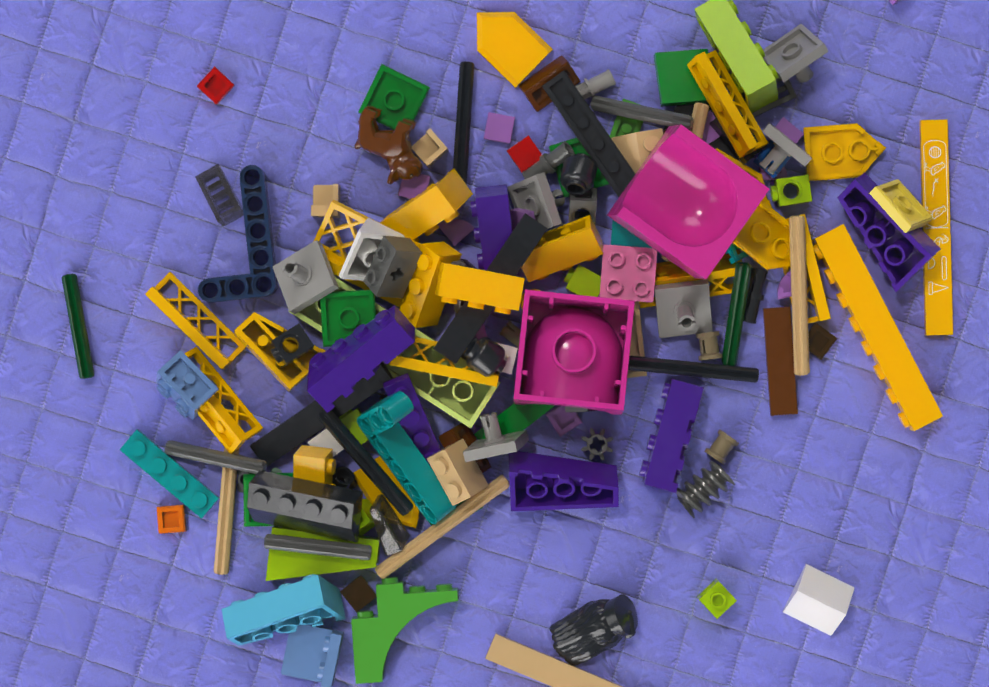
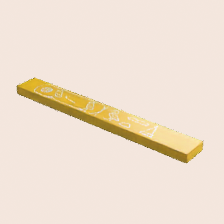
[919,119,953,335]

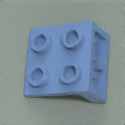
[156,350,218,420]
[281,625,344,687]

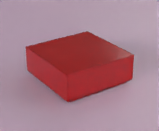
[197,66,235,105]
[507,135,542,173]

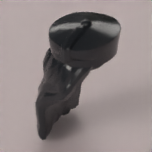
[550,594,638,666]

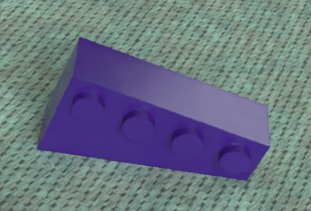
[837,173,941,292]
[470,184,518,277]
[307,305,415,413]
[639,378,704,493]
[508,451,619,511]

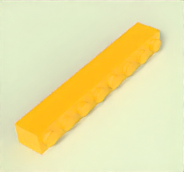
[812,224,943,431]

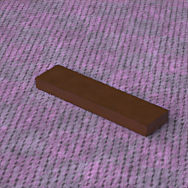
[762,307,798,416]

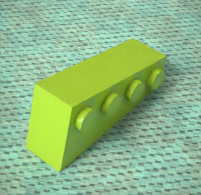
[694,0,779,113]
[266,526,381,581]

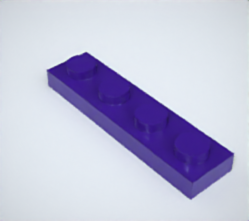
[383,373,441,465]

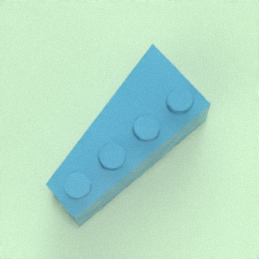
[222,574,346,646]

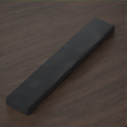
[542,71,636,197]
[433,213,548,364]
[250,362,394,467]

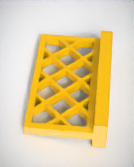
[313,199,421,307]

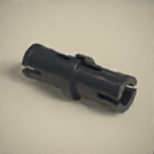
[744,268,768,324]

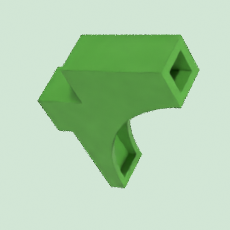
[351,577,459,684]

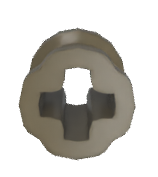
[696,331,723,361]
[704,429,739,465]

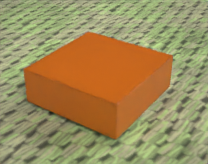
[156,504,187,534]

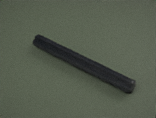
[453,61,474,185]
[628,356,759,383]
[317,409,413,516]

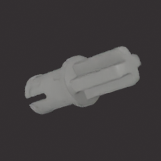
[576,69,616,99]

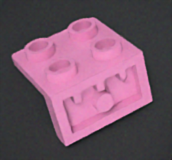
[599,244,657,303]

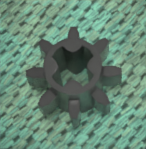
[581,428,613,460]

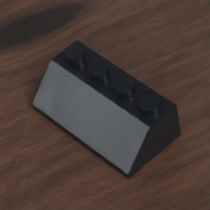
[247,470,363,543]

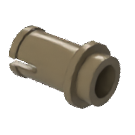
[500,321,521,351]

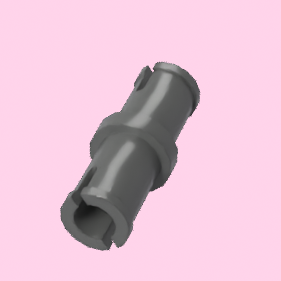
[522,141,575,179]

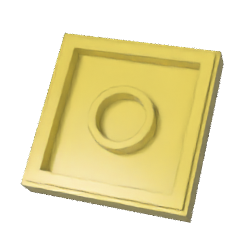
[870,179,933,233]

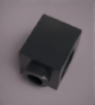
[270,323,314,366]

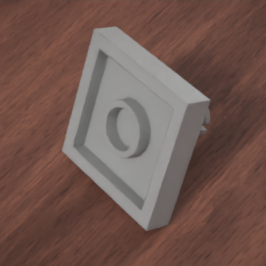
[763,24,829,83]
[759,122,812,175]
[507,172,565,229]
[273,240,339,314]
[654,279,713,338]
[463,412,529,462]

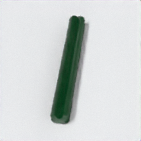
[721,262,752,366]
[62,273,94,379]

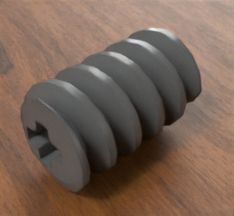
[676,461,736,518]

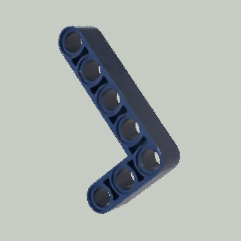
[198,165,278,303]

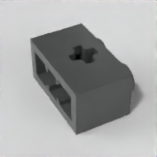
[363,236,423,298]

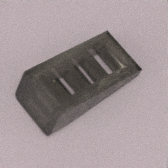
[195,164,244,226]
[370,494,410,556]

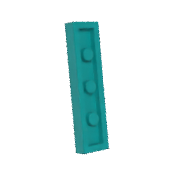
[120,429,220,519]

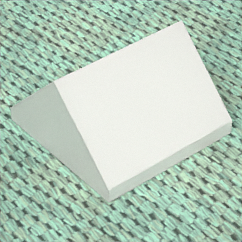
[339,218,405,281]
[782,564,854,636]

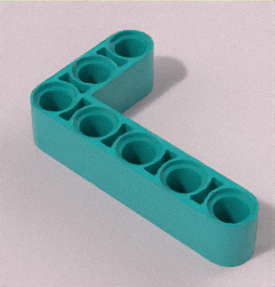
[357,391,456,524]

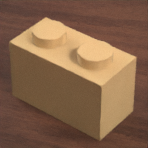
[427,439,489,506]

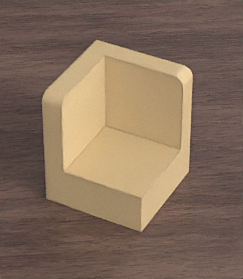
[412,128,449,168]
[311,184,340,218]

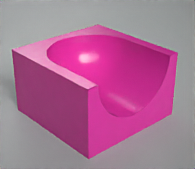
[607,124,770,279]
[514,289,635,415]

